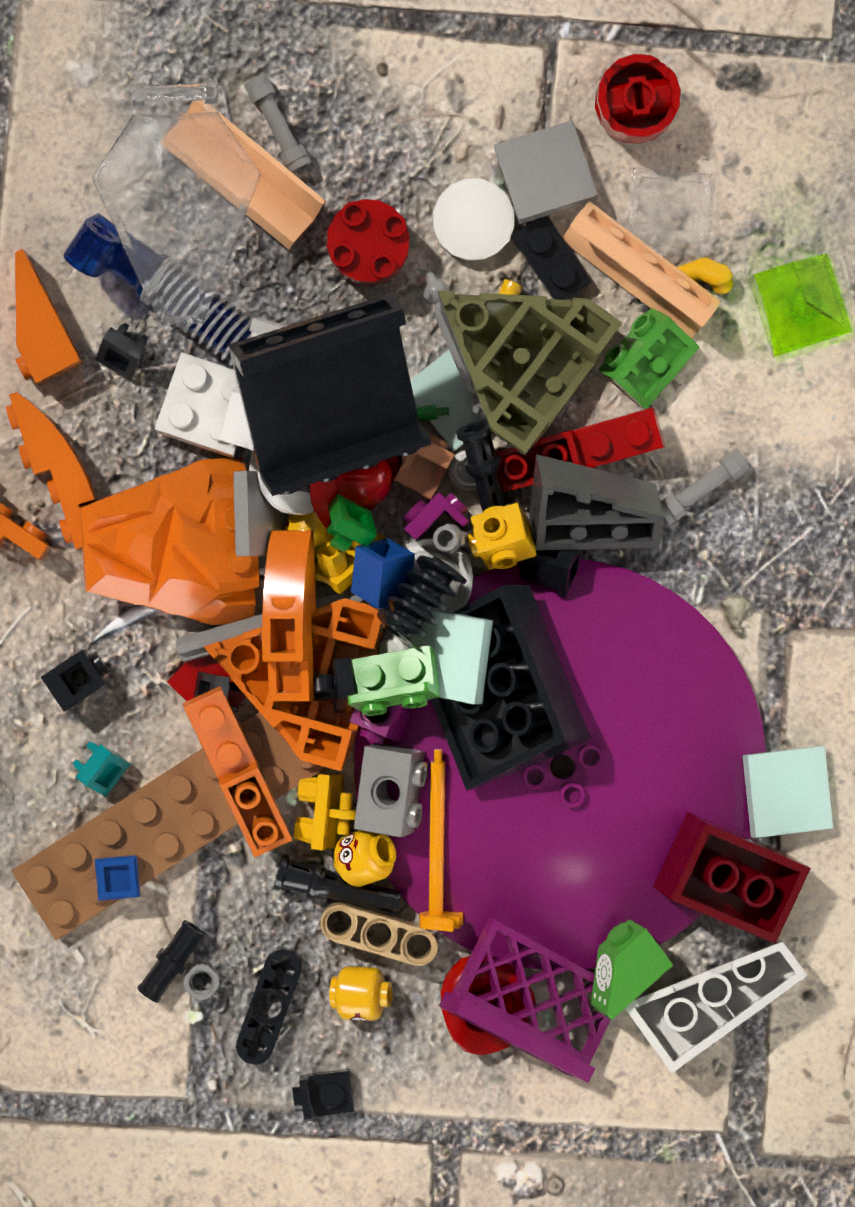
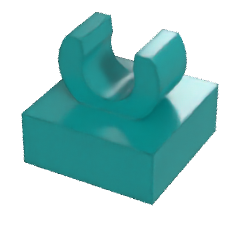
[73,742,131,797]

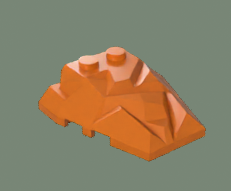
[80,457,259,625]

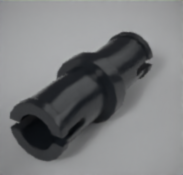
[137,920,205,1003]

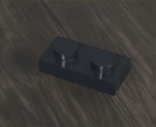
[511,216,591,300]

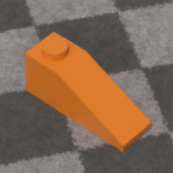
[15,249,84,386]

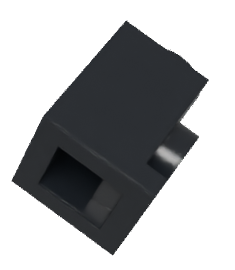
[516,550,582,598]
[41,649,110,712]

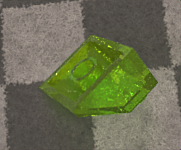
[748,253,853,358]

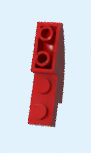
[495,407,666,493]

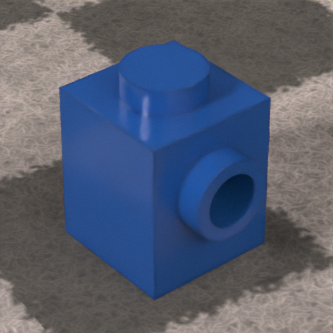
[351,538,415,609]

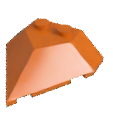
[204,598,386,771]

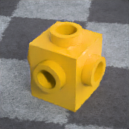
[468,502,537,570]

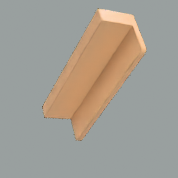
[161,96,326,250]
[562,201,721,338]

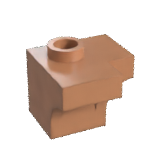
[394,433,455,500]

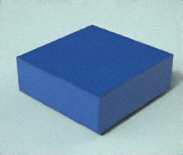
[95,854,141,901]

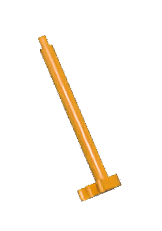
[419,749,463,932]

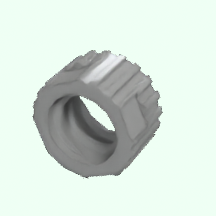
[183,962,221,1001]

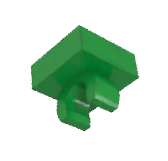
[327,494,377,552]

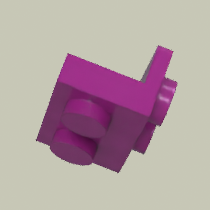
[403,492,469,542]

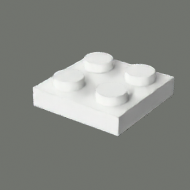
[154,352,237,458]

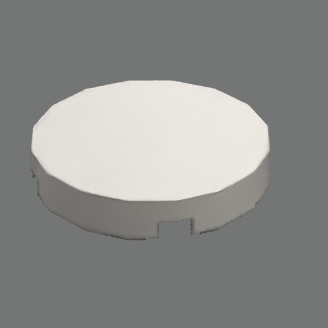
[433,178,515,262]

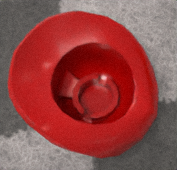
[309,456,400,529]
[441,956,537,1056]

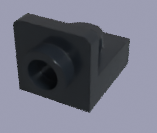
[292,1068,354,1122]

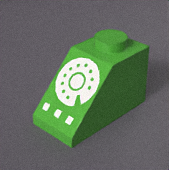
[591,919,673,1020]

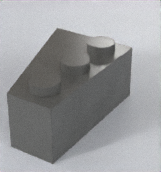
[529,454,664,551]

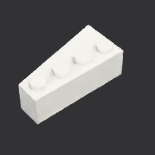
[625,941,808,1074]

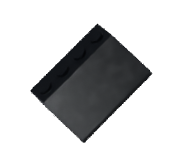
[431,585,591,791]

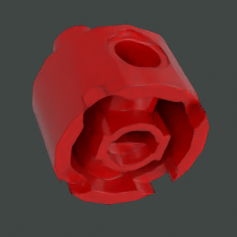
[595,54,681,144]
[327,199,410,287]

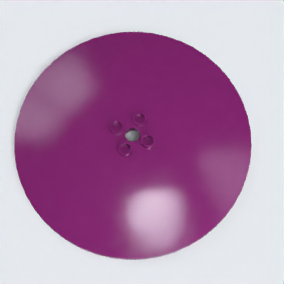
[354,559,766,971]

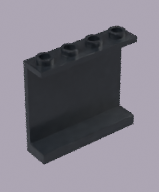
[228,294,432,496]

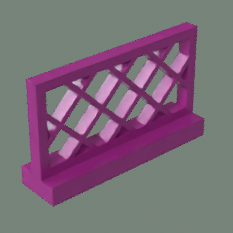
[438,918,611,1083]

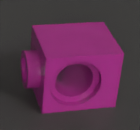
[349,704,414,745]

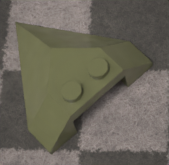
[438,291,622,455]

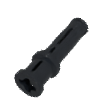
[456,421,507,511]
[273,853,401,917]

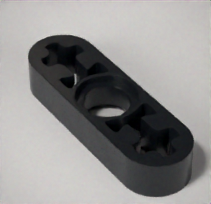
[236,947,302,1065]

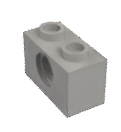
[354,743,428,837]

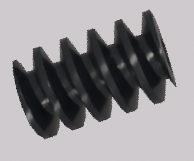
[377,555,467,649]

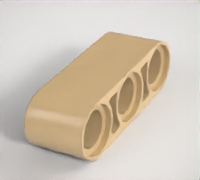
[320,901,438,966]

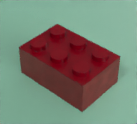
[653,812,811,944]

